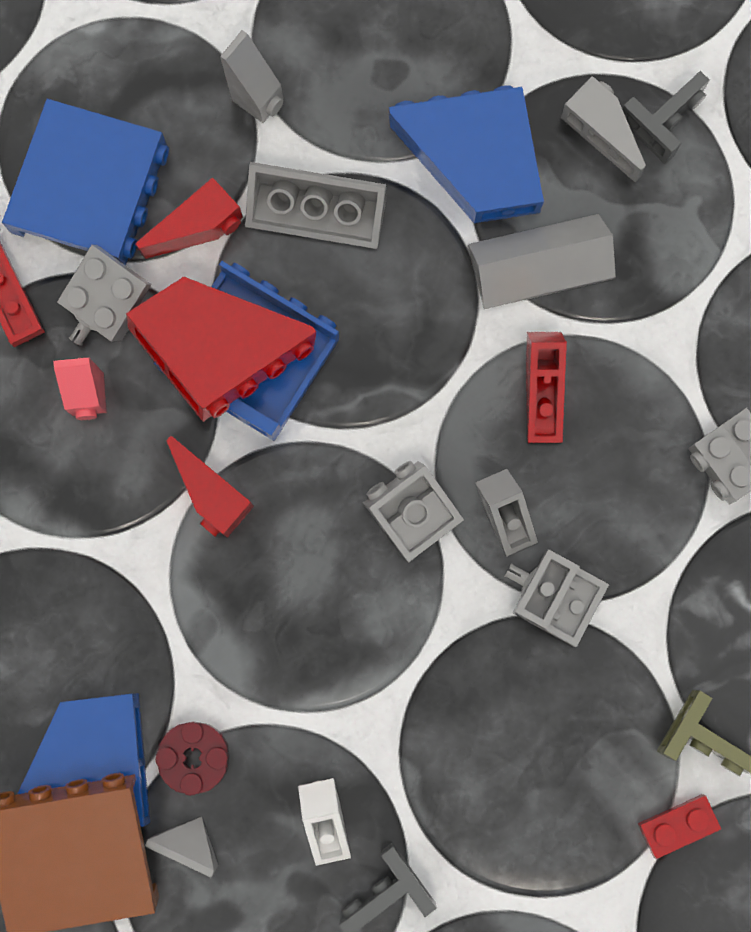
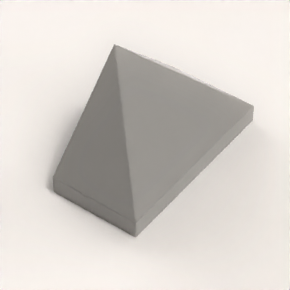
[145,817,219,877]

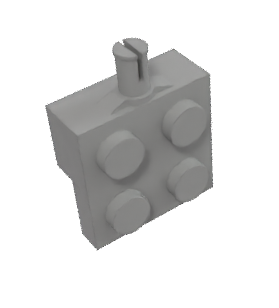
[57,245,152,345]
[504,549,609,647]

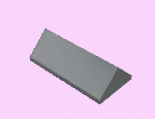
[245,162,386,249]
[468,214,616,309]

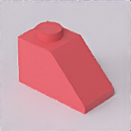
[53,357,107,420]

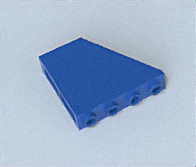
[389,85,544,223]
[18,693,150,827]

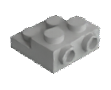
[688,408,751,504]
[363,461,464,563]

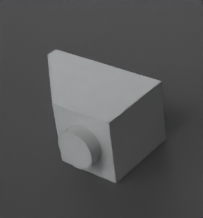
[475,469,538,557]

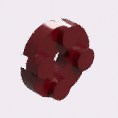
[155,722,229,796]

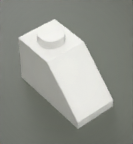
[298,778,351,866]

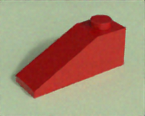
[135,177,243,259]
[526,332,567,443]
[166,436,254,538]

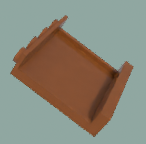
[0,773,159,932]

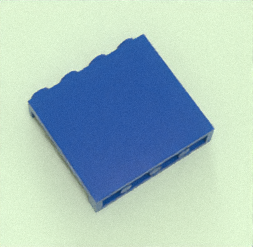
[2,99,169,265]
[154,261,340,441]

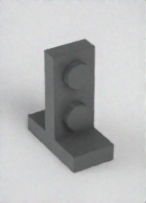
[622,71,710,164]
[339,842,437,932]

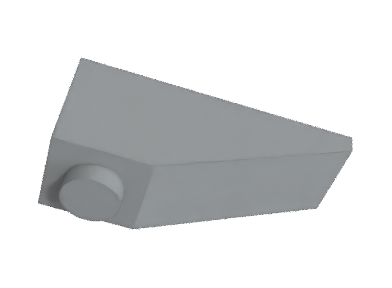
[220,30,283,123]
[561,76,646,182]

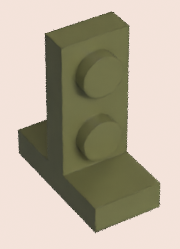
[657,690,751,776]

